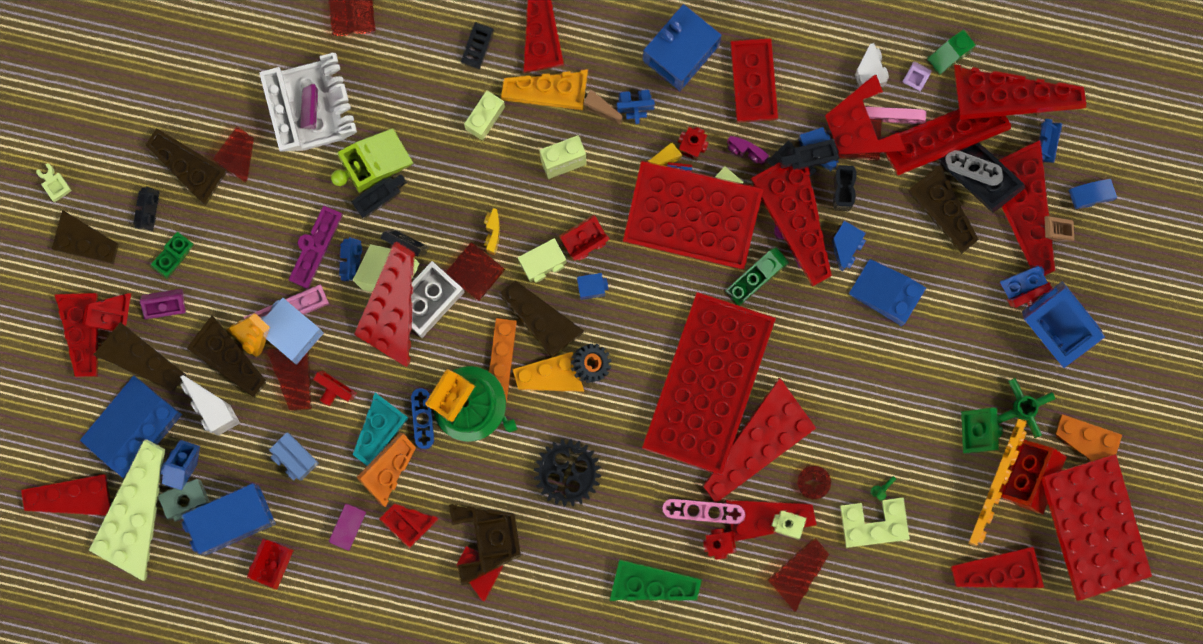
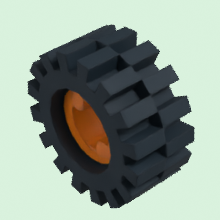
[570,344,611,383]

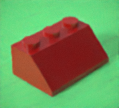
[999,440,1067,514]

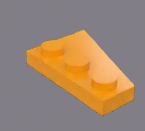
[226,313,270,357]
[512,352,584,392]

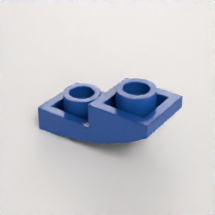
[1068,179,1118,209]

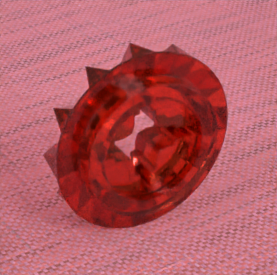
[797,466,831,500]

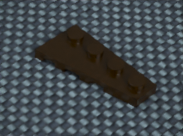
[145,128,227,206]
[908,164,979,254]
[499,280,584,358]
[187,315,267,398]
[93,322,186,391]

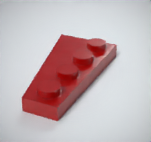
[524,0,564,73]
[950,547,1044,588]

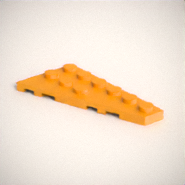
[968,419,1027,547]

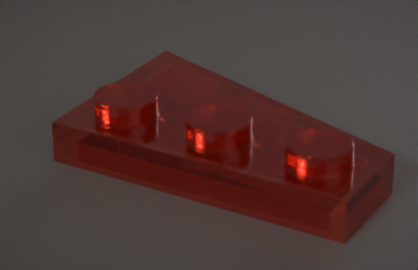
[266,349,312,411]
[767,538,829,612]

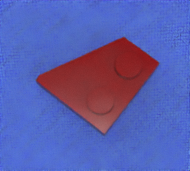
[82,293,131,331]
[379,503,438,549]
[456,546,504,602]

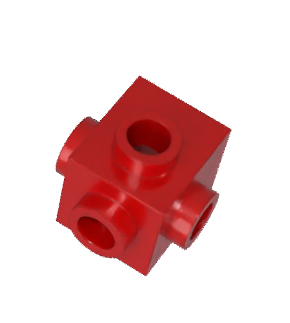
[678,127,709,162]
[703,528,737,560]

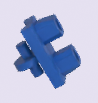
[617,90,655,124]

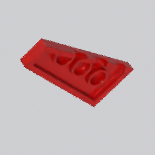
[54,293,98,378]
[21,474,111,516]
[725,500,817,542]

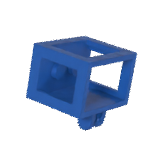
[643,4,722,91]
[1022,281,1105,368]

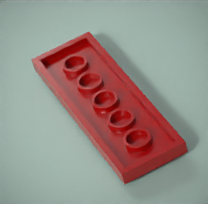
[884,109,1011,176]

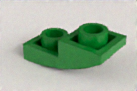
[151,231,194,279]

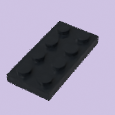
[938,143,1025,213]

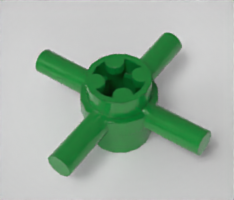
[997,378,1056,438]

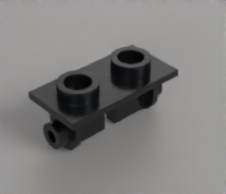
[133,186,160,232]

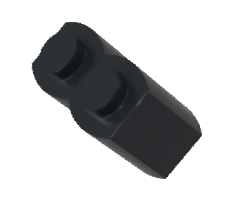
[832,165,857,211]

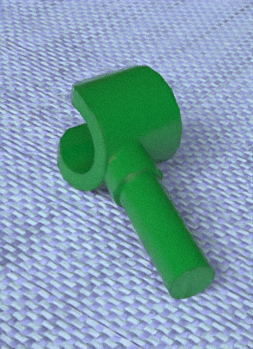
[502,415,517,433]
[870,476,896,500]

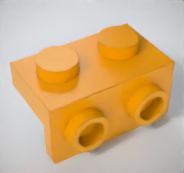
[425,369,475,422]

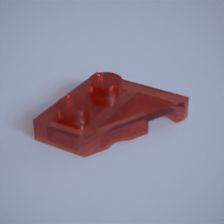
[213,126,254,183]

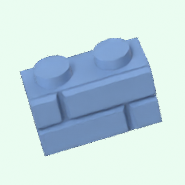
[269,432,319,481]

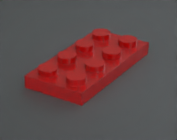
[730,38,778,123]

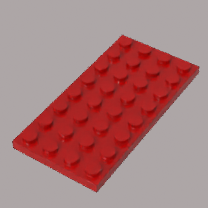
[642,292,776,476]

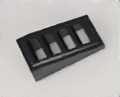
[461,22,494,70]

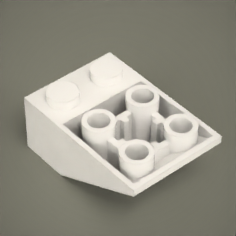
[181,375,240,436]

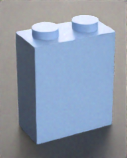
[261,298,324,365]

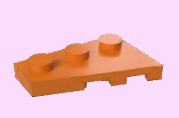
[1054,414,1122,461]
[357,432,416,507]

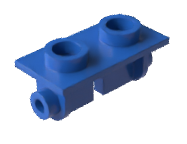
[1039,119,1062,163]
[339,238,362,281]
[1000,265,1048,299]

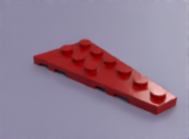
[954,64,1087,120]
[999,140,1056,276]
[750,163,832,287]
[354,242,415,367]
[702,377,816,503]

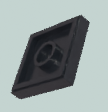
[380,229,429,257]

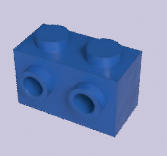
[160,440,200,490]

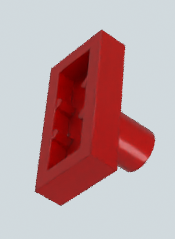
[1007,281,1052,308]
[313,370,357,406]

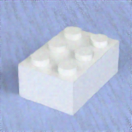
[411,261,464,338]

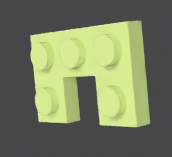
[840,498,910,548]

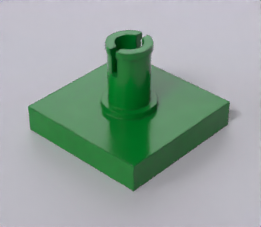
[961,408,1003,453]

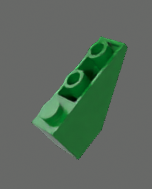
[725,247,790,306]

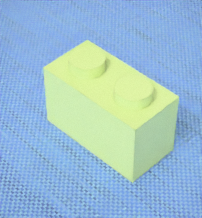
[464,91,505,141]
[518,238,567,283]

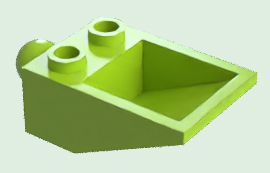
[331,129,413,194]

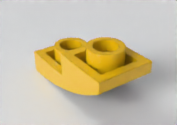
[484,208,500,255]

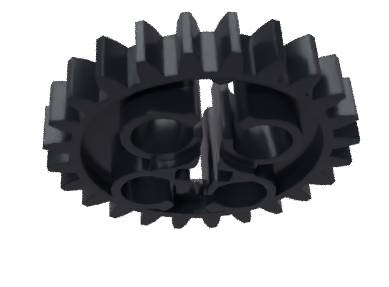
[534,439,602,507]

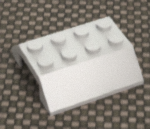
[259,53,357,151]

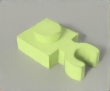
[36,163,72,202]

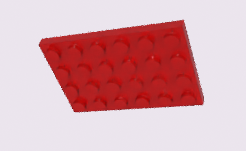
[623,160,764,270]
[1040,454,1152,601]

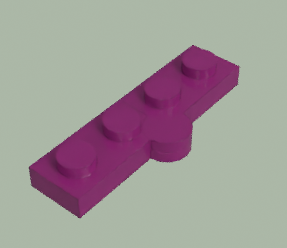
[289,205,343,289]

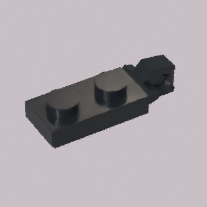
[779,139,839,170]
[351,174,407,219]

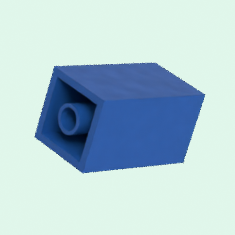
[181,484,276,556]

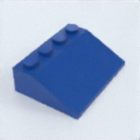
[80,375,183,479]

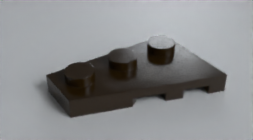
[52,210,119,264]

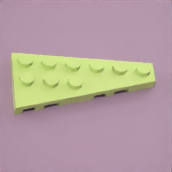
[89,439,165,581]

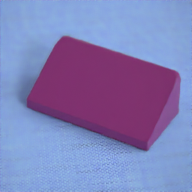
[300,84,318,129]
[140,289,186,320]
[329,503,367,551]

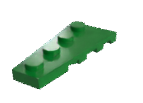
[610,559,702,601]

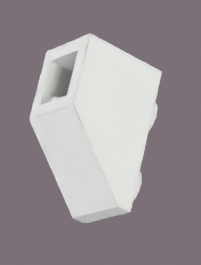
[855,43,889,87]

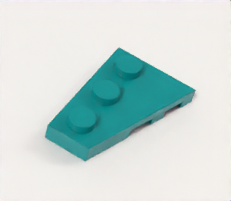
[353,392,409,466]

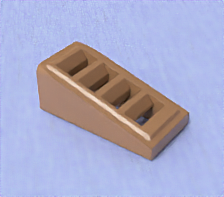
[584,89,623,125]
[1045,216,1074,243]

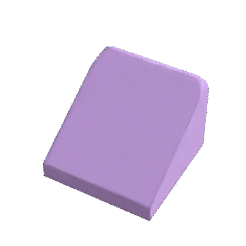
[903,61,932,92]

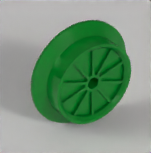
[433,366,506,442]

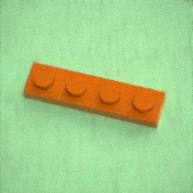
[489,318,517,404]

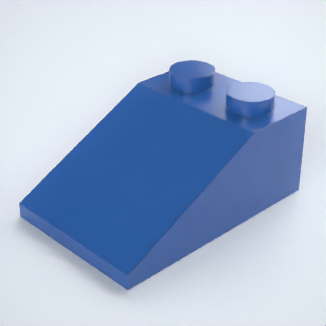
[849,259,926,326]

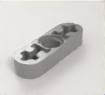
[946,150,1003,186]

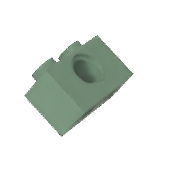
[158,479,210,522]

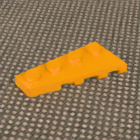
[501,69,588,110]

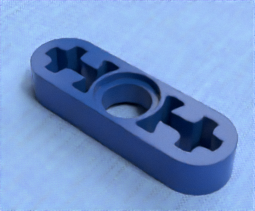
[411,388,435,450]

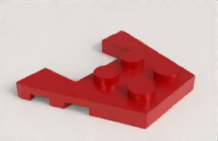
[825,75,905,155]

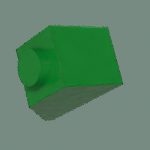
[927,29,976,75]

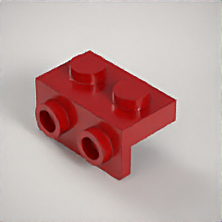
[559,215,610,261]
[247,539,294,590]

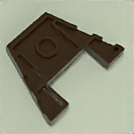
[449,504,521,586]

